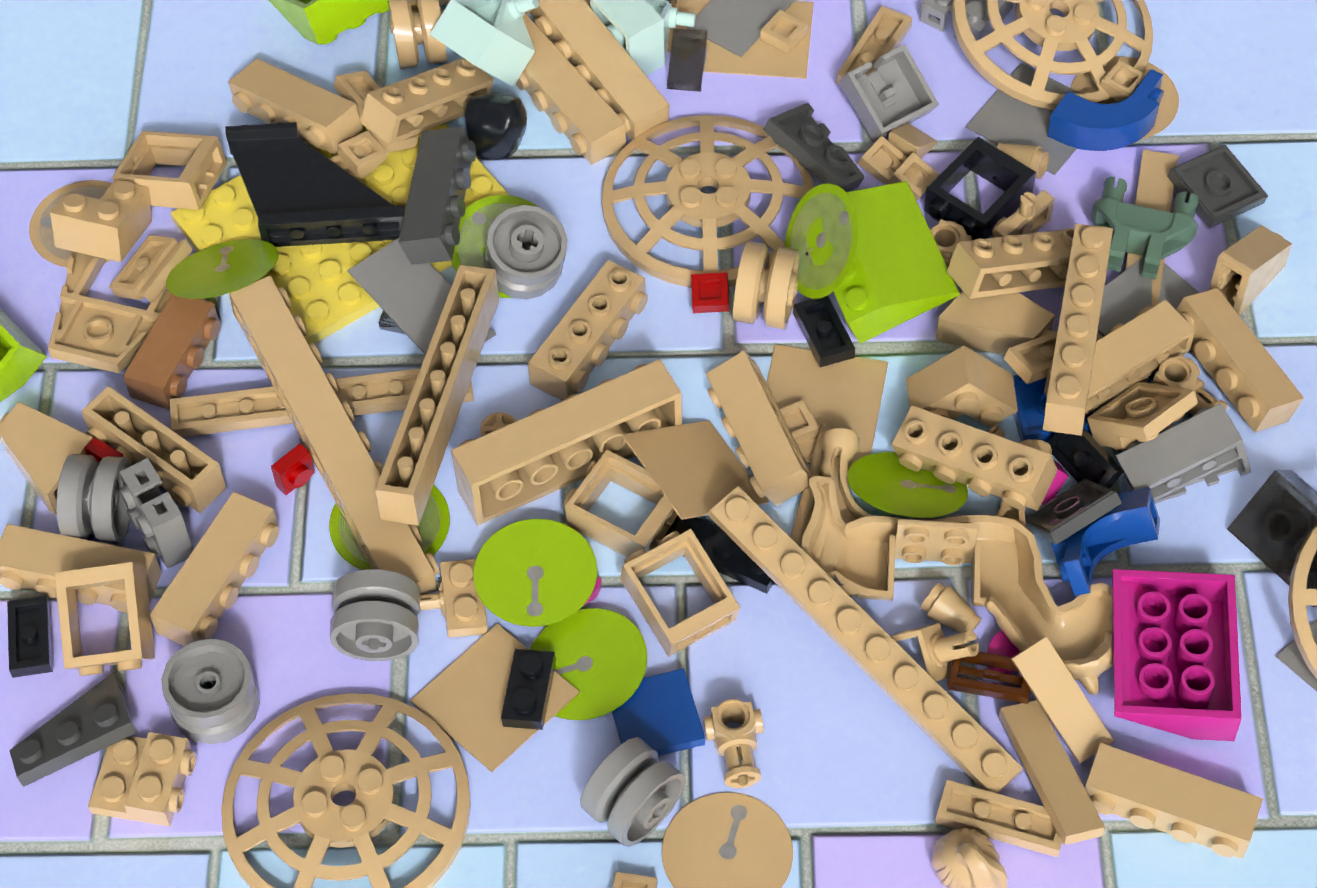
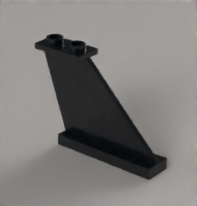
[225,122,405,247]

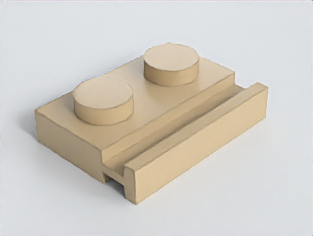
[109,235,193,302]

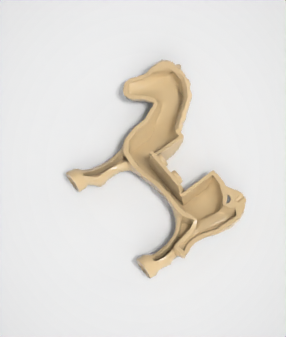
[801,428,1113,695]

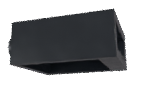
[924,137,1036,240]

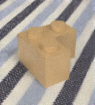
[50,179,152,262]
[906,345,1018,427]

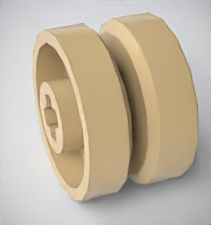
[388,0,448,69]
[733,241,799,330]

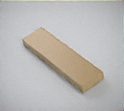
[999,700,1105,845]

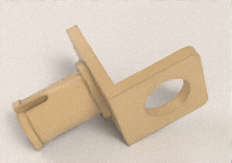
[890,622,979,682]

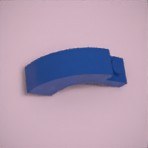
[1047,69,1164,151]
[1051,487,1160,596]

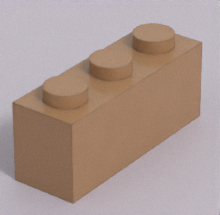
[123,294,221,410]

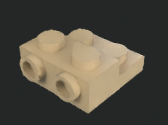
[1087,382,1198,450]
[88,732,196,827]

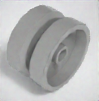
[484,205,568,299]
[56,454,132,543]
[329,569,421,661]
[161,638,260,745]
[580,737,686,847]

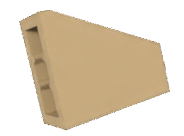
[1209,225,1292,316]
[936,291,1055,355]
[0,402,93,515]

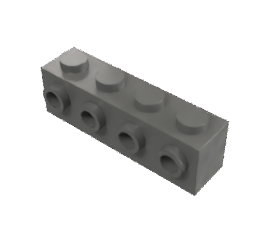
[399,127,476,265]

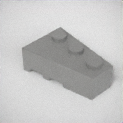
[1116,403,1252,504]

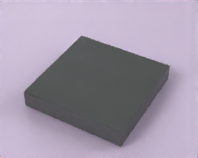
[1167,145,1268,228]
[1025,479,1122,545]

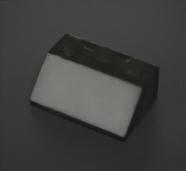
[1227,470,1317,608]

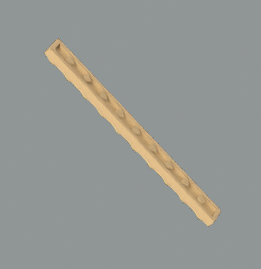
[709,486,1023,794]

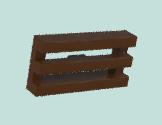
[947,652,1030,704]

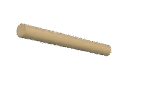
[790,423,835,547]

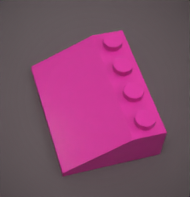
[1112,569,1242,742]

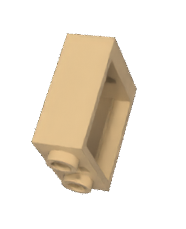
[112,131,227,210]
[564,449,678,557]
[620,529,741,657]
[55,562,155,676]

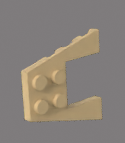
[48,251,172,374]

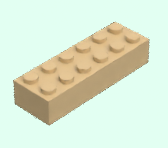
[451,359,682,526]

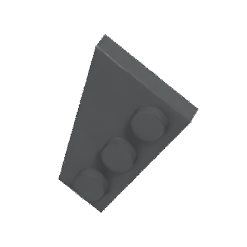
[763,103,865,192]
[9,672,137,787]

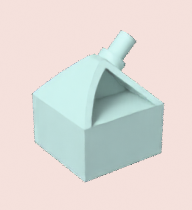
[429,0,539,87]
[590,0,696,76]

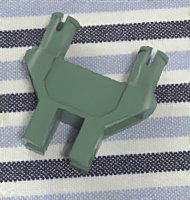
[1091,177,1199,280]

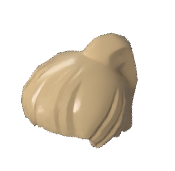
[931,828,1008,888]

